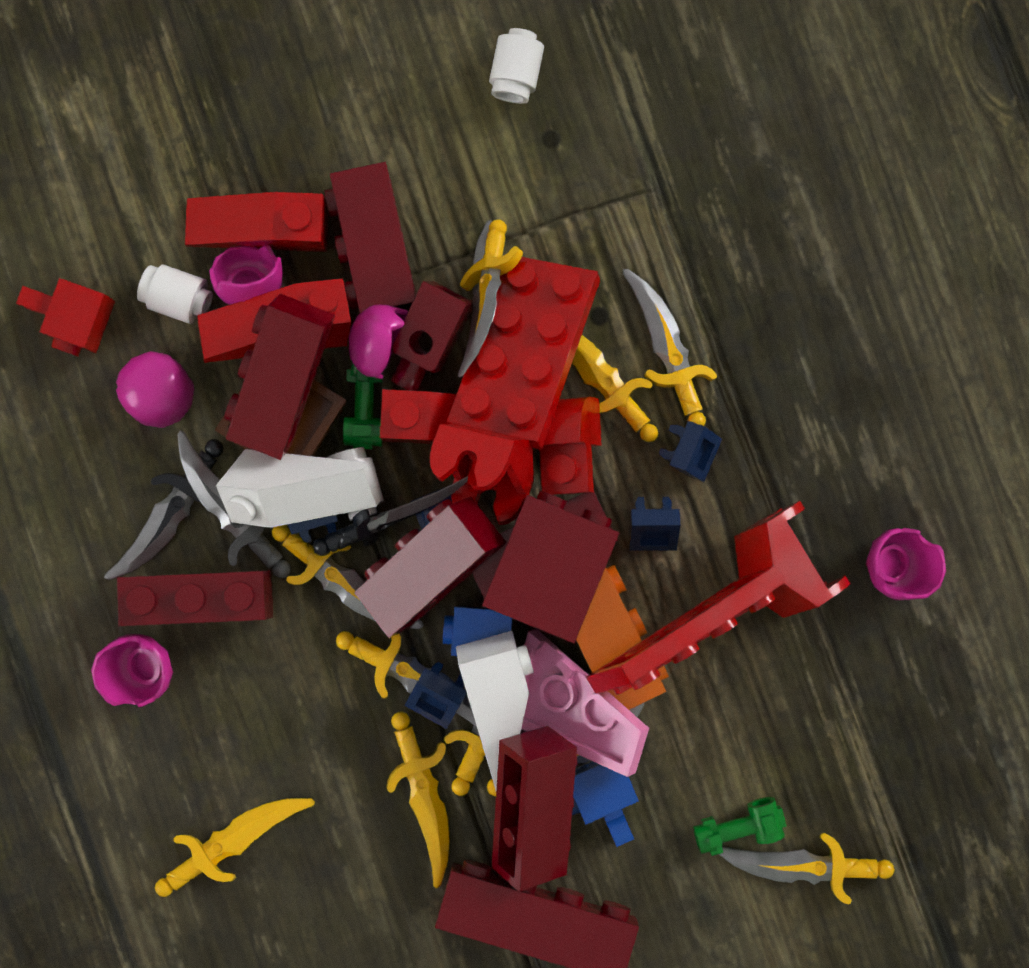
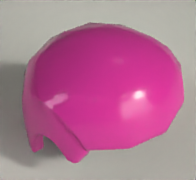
[209,245,283,305]
[348,304,408,379]
[116,351,194,428]
[866,528,947,600]
[91,634,173,707]

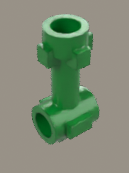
[343,360,383,450]
[693,797,787,856]

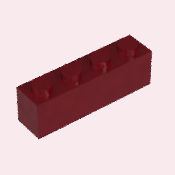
[435,859,639,968]

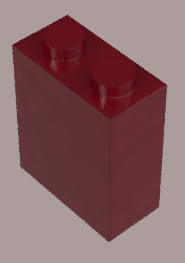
[482,490,620,644]

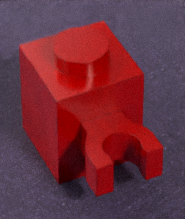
[16,278,115,357]

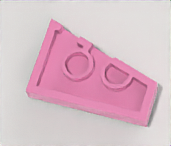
[521,629,649,777]

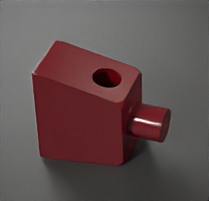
[391,281,473,391]

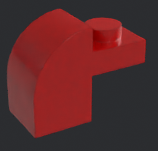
[539,397,602,495]

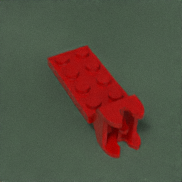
[430,257,600,525]
[586,500,851,695]

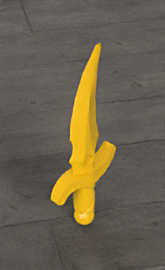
[572,335,658,442]
[386,711,450,889]
[155,798,315,897]

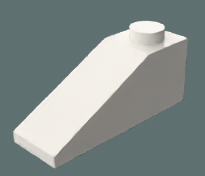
[216,449,381,528]
[456,631,534,790]

